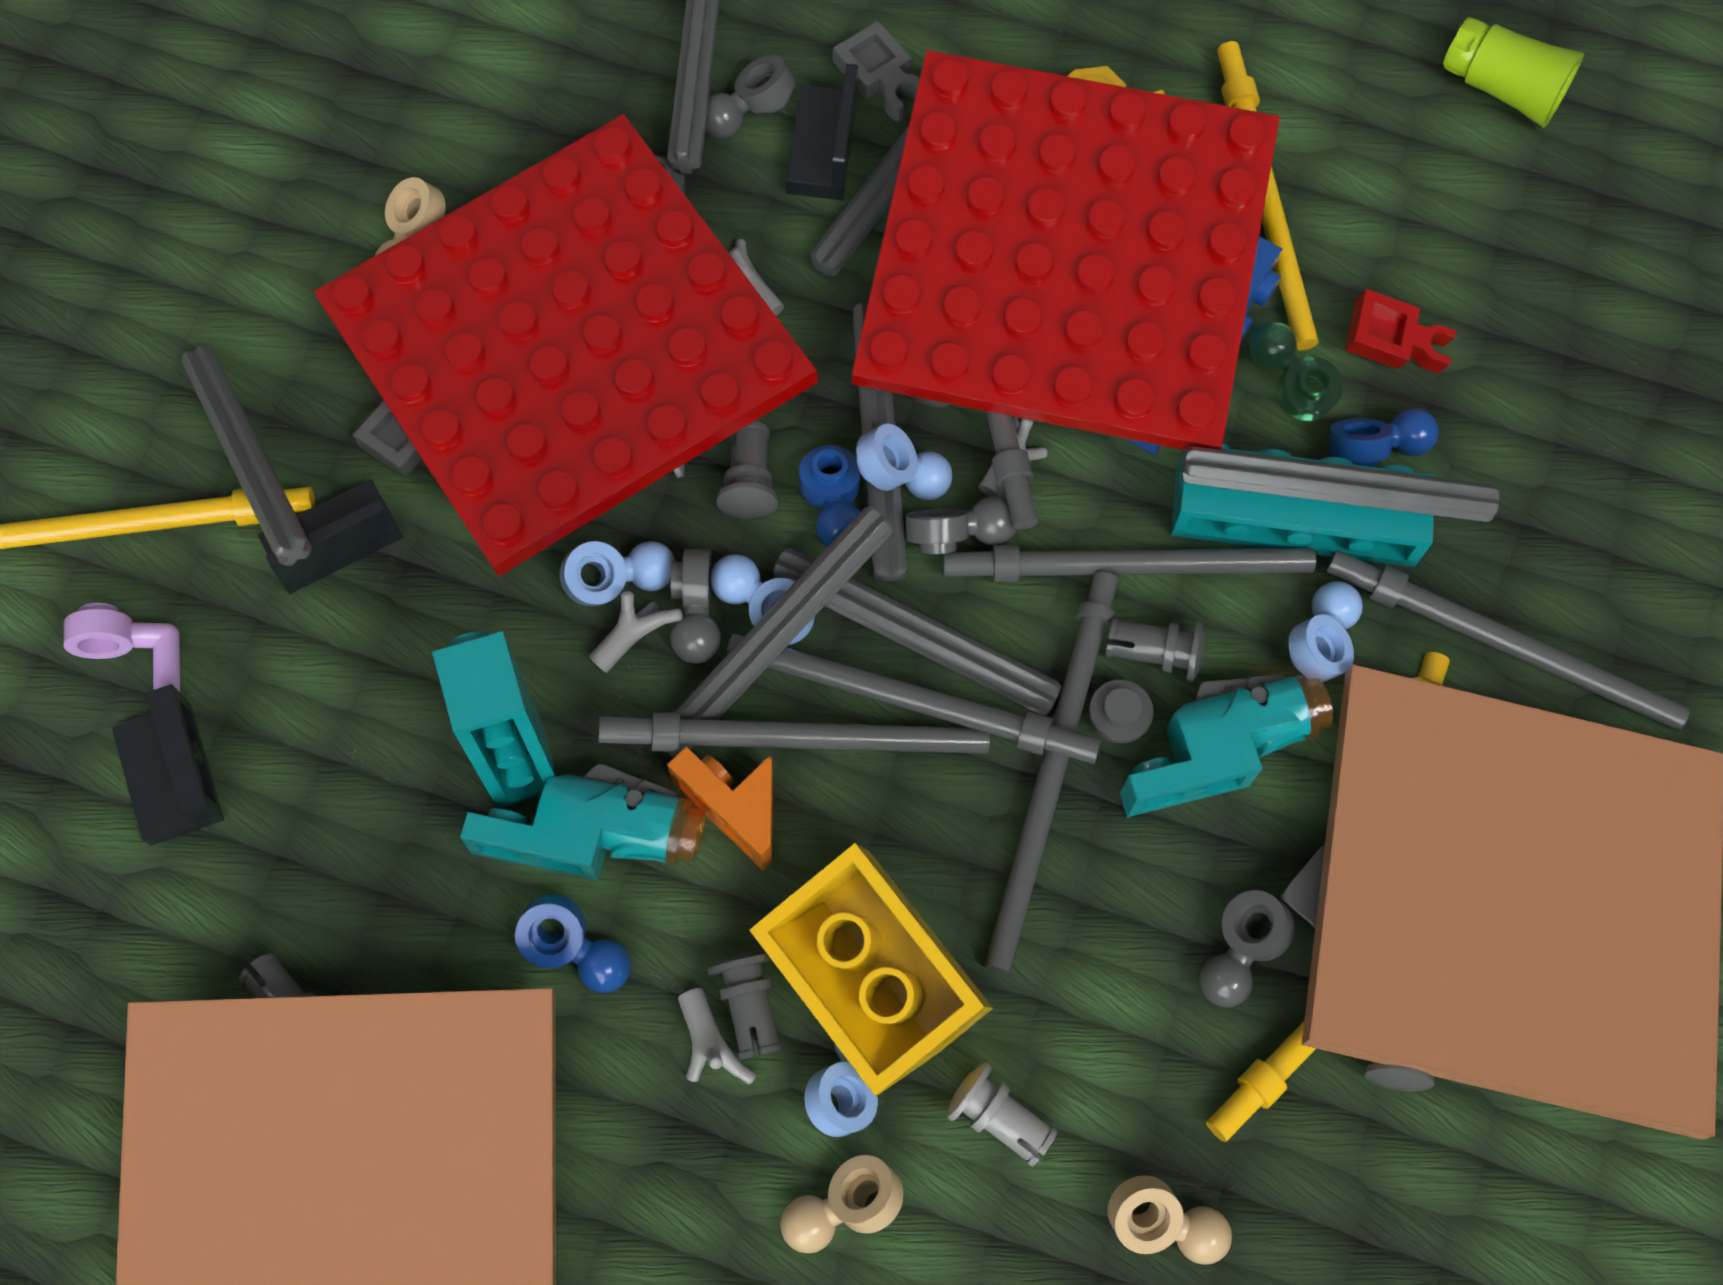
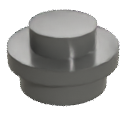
[1088,680,1154,743]

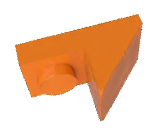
[667,747,773,871]

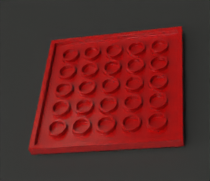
[852,50,1280,451]
[313,114,818,577]

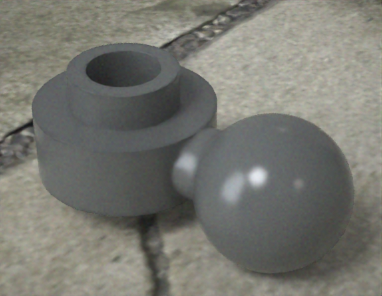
[705,55,795,140]
[905,496,1017,554]
[670,549,721,664]
[1199,890,1295,1008]

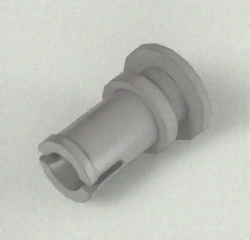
[946,1061,1058,1167]

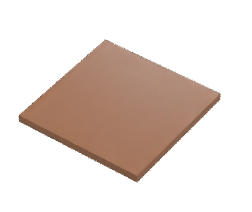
[1302,664,1723,1140]
[116,988,556,1285]

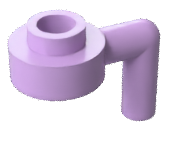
[64,603,180,692]

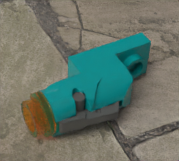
[1119,675,1333,817]
[460,764,706,881]

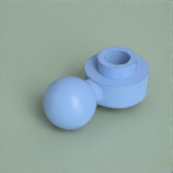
[856,423,952,500]
[560,541,675,606]
[710,554,815,645]
[1289,581,1363,683]
[804,1043,878,1137]

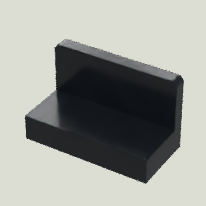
[786,64,858,200]
[257,479,403,595]
[113,684,224,846]

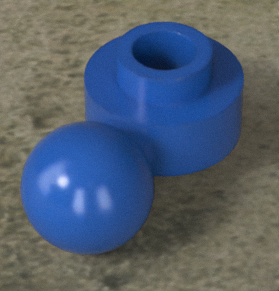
[1329,408,1439,467]
[799,445,861,548]
[515,895,631,993]

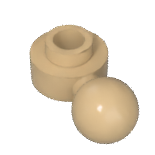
[375,177,446,256]
[780,1155,904,1254]
[1108,1176,1232,1265]

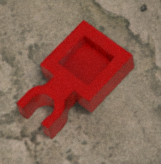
[1344,289,1456,374]

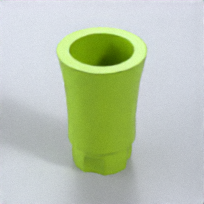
[1443,17,1584,128]

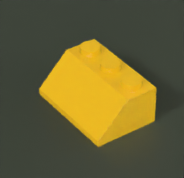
[750,843,993,1096]

